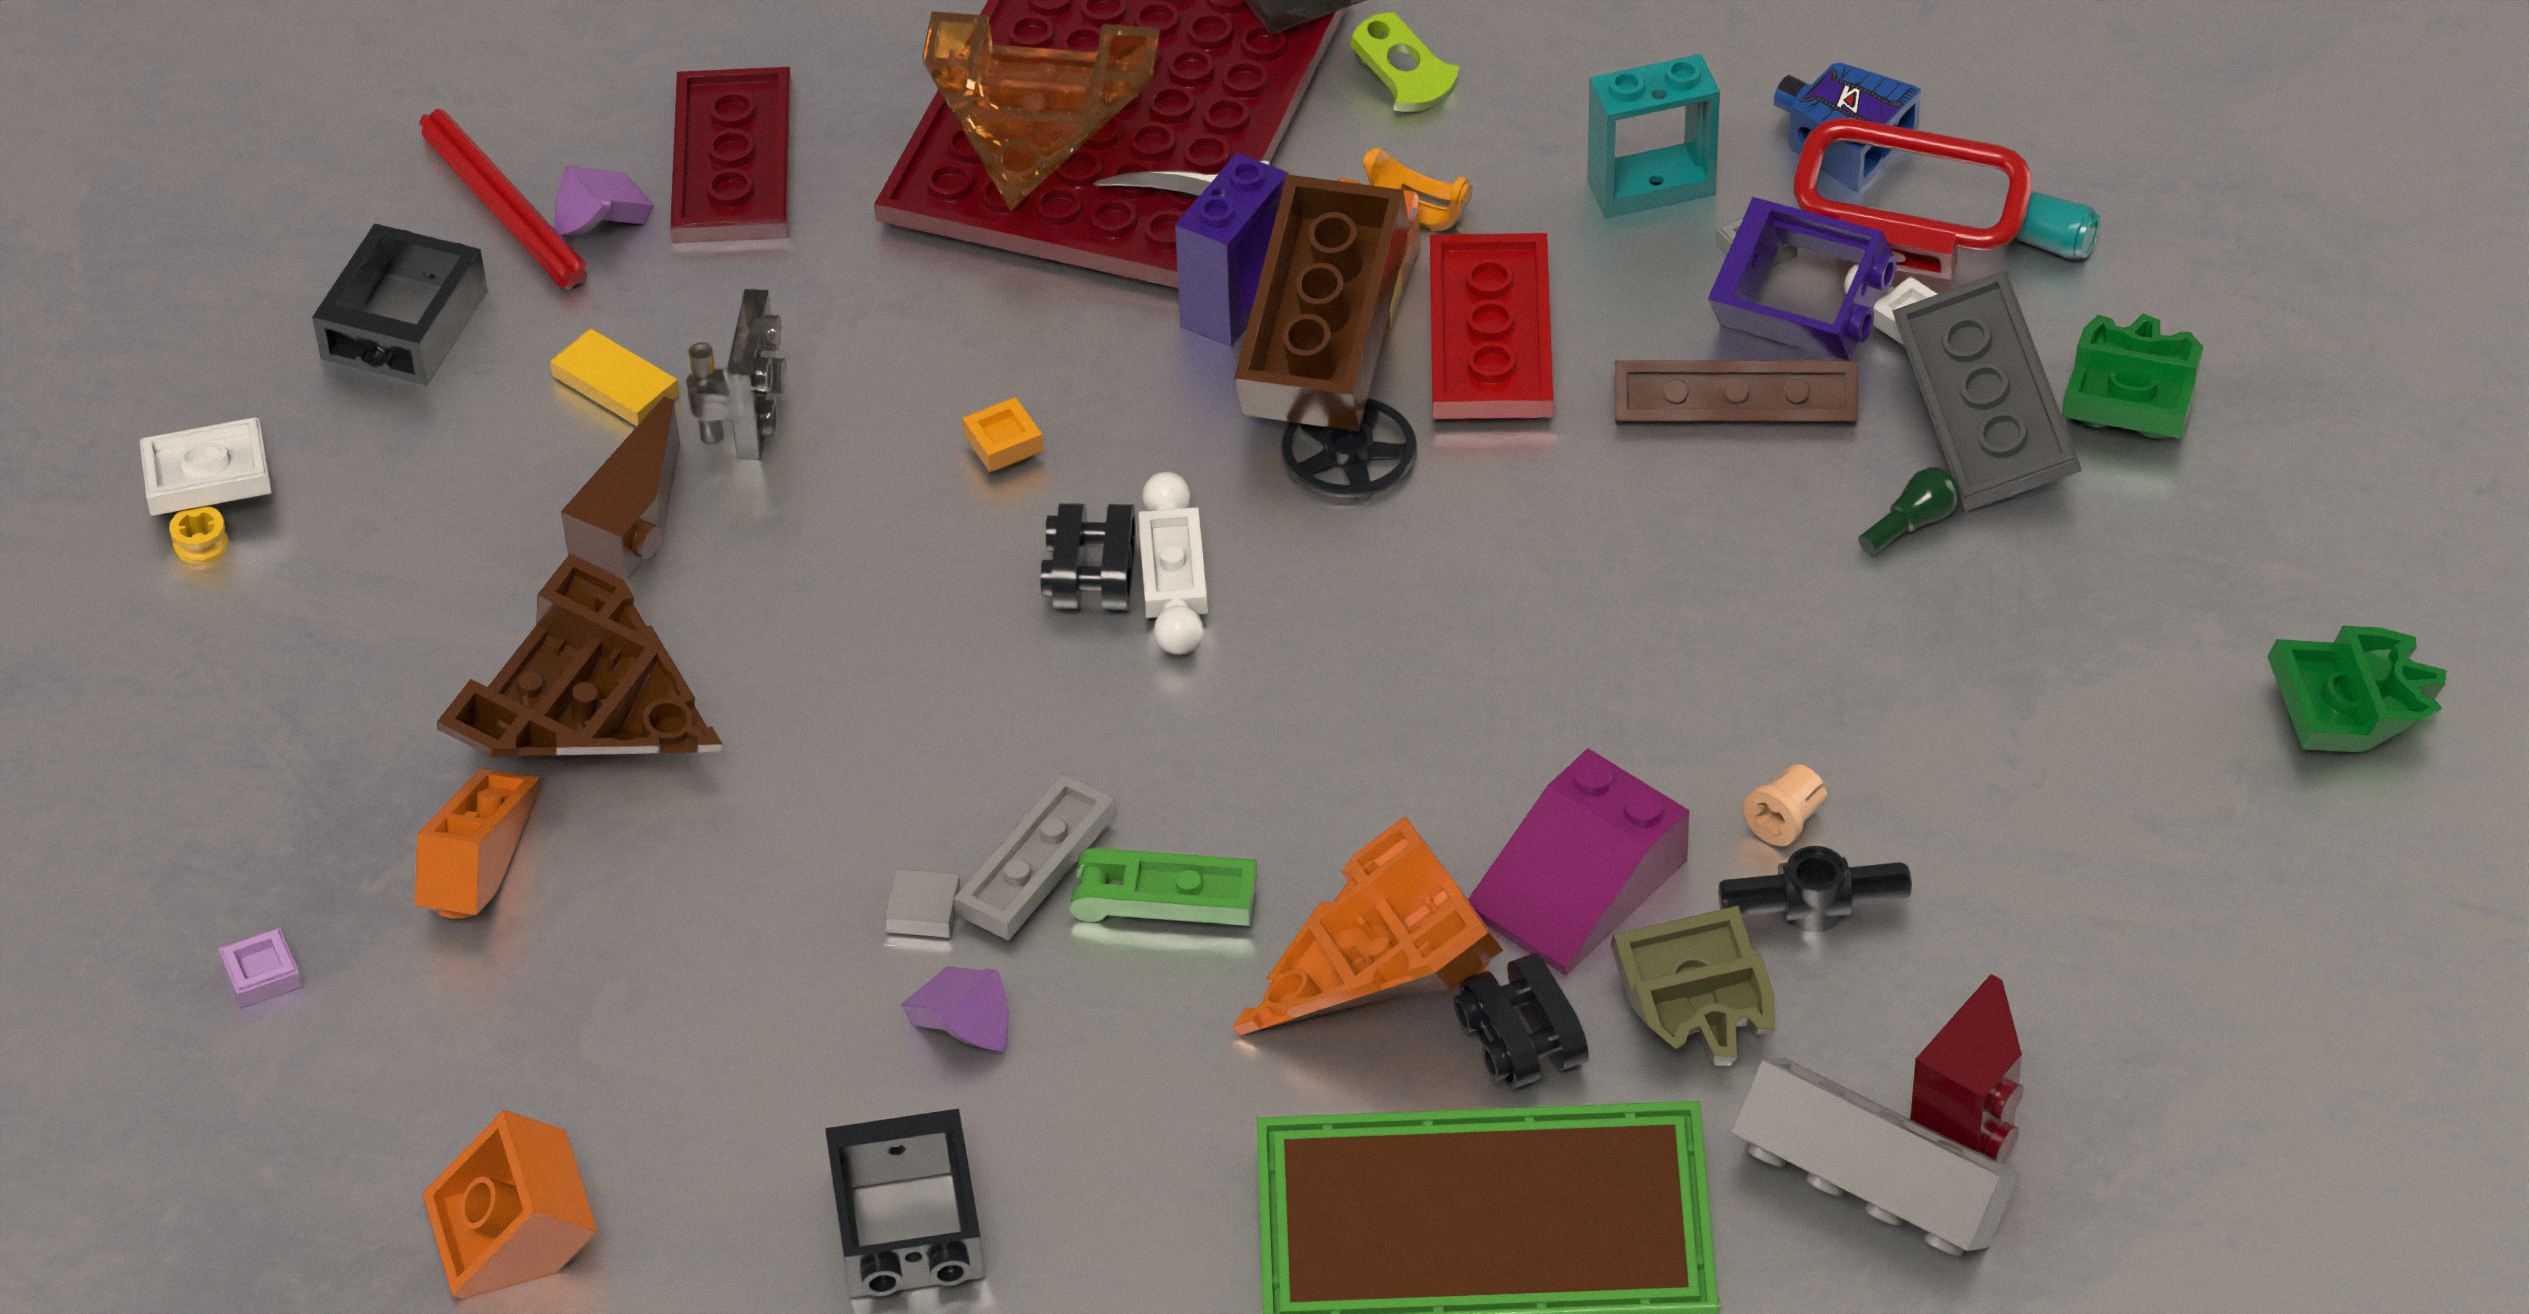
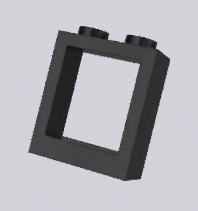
[312,223,488,386]
[825,1108,985,1298]

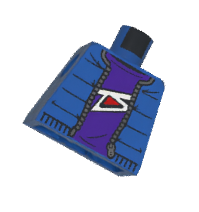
[1774,63,1921,193]

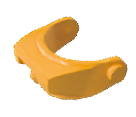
[1363,147,1473,232]

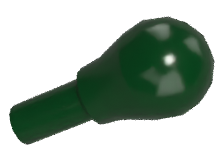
[1858,467,1960,556]

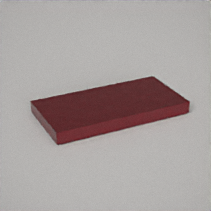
[670,67,792,243]

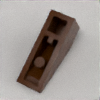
[561,397,680,579]

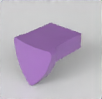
[554,165,654,238]
[901,966,1009,1051]

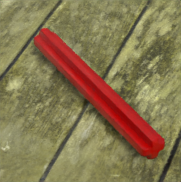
[419,109,587,290]

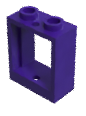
[1175,153,1288,347]
[1708,197,1896,361]

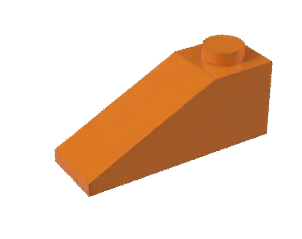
[415,768,540,918]

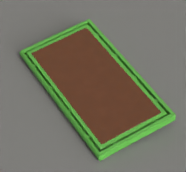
[1256,1101,1721,1314]

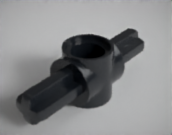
[1718,846,1912,932]

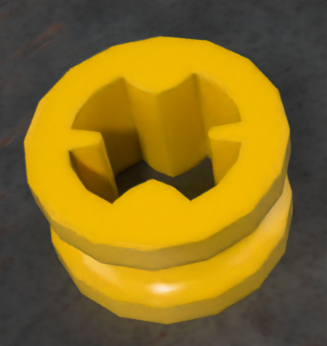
[169,506,229,566]

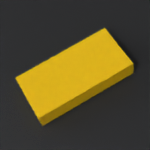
[550,329,680,426]

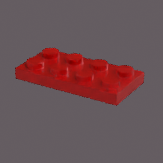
[1430,233,1553,419]

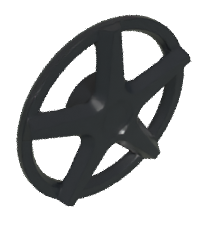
[1281,398,1417,502]

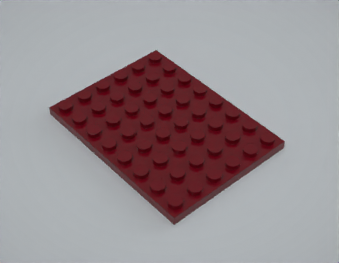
[874,0,1350,288]

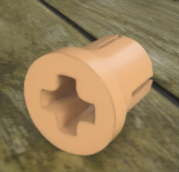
[1743,764,1827,847]

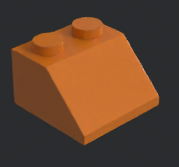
[422,1110,598,1299]

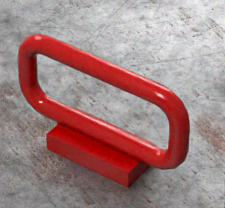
[1793,118,2033,281]

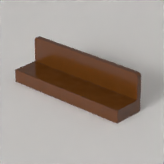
[1614,360,1858,422]

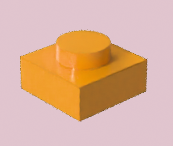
[962,397,1044,472]

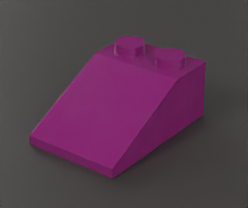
[1468,748,1689,976]

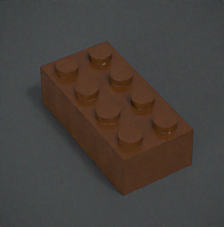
[1234,174,1410,431]

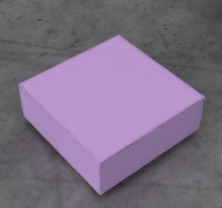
[218,927,303,1008]

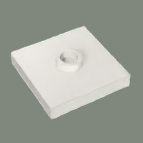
[139,417,272,516]

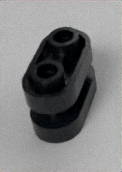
[1040,503,1136,610]
[1453,953,1589,1090]

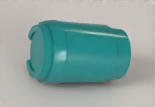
[2016,191,2100,260]

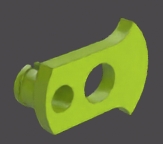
[1349,12,1459,112]

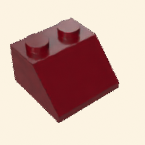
[1910,974,2024,1163]

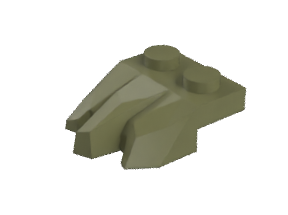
[1610,906,1775,1066]

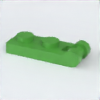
[1070,848,1257,926]

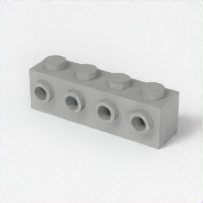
[1731,1057,2021,1256]

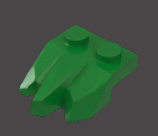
[2061,314,2203,438]
[2267,625,2447,752]

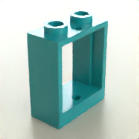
[1587,54,1720,219]

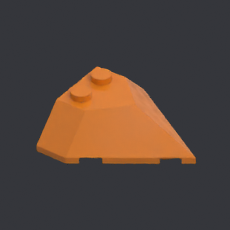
[1232,816,1503,1036]

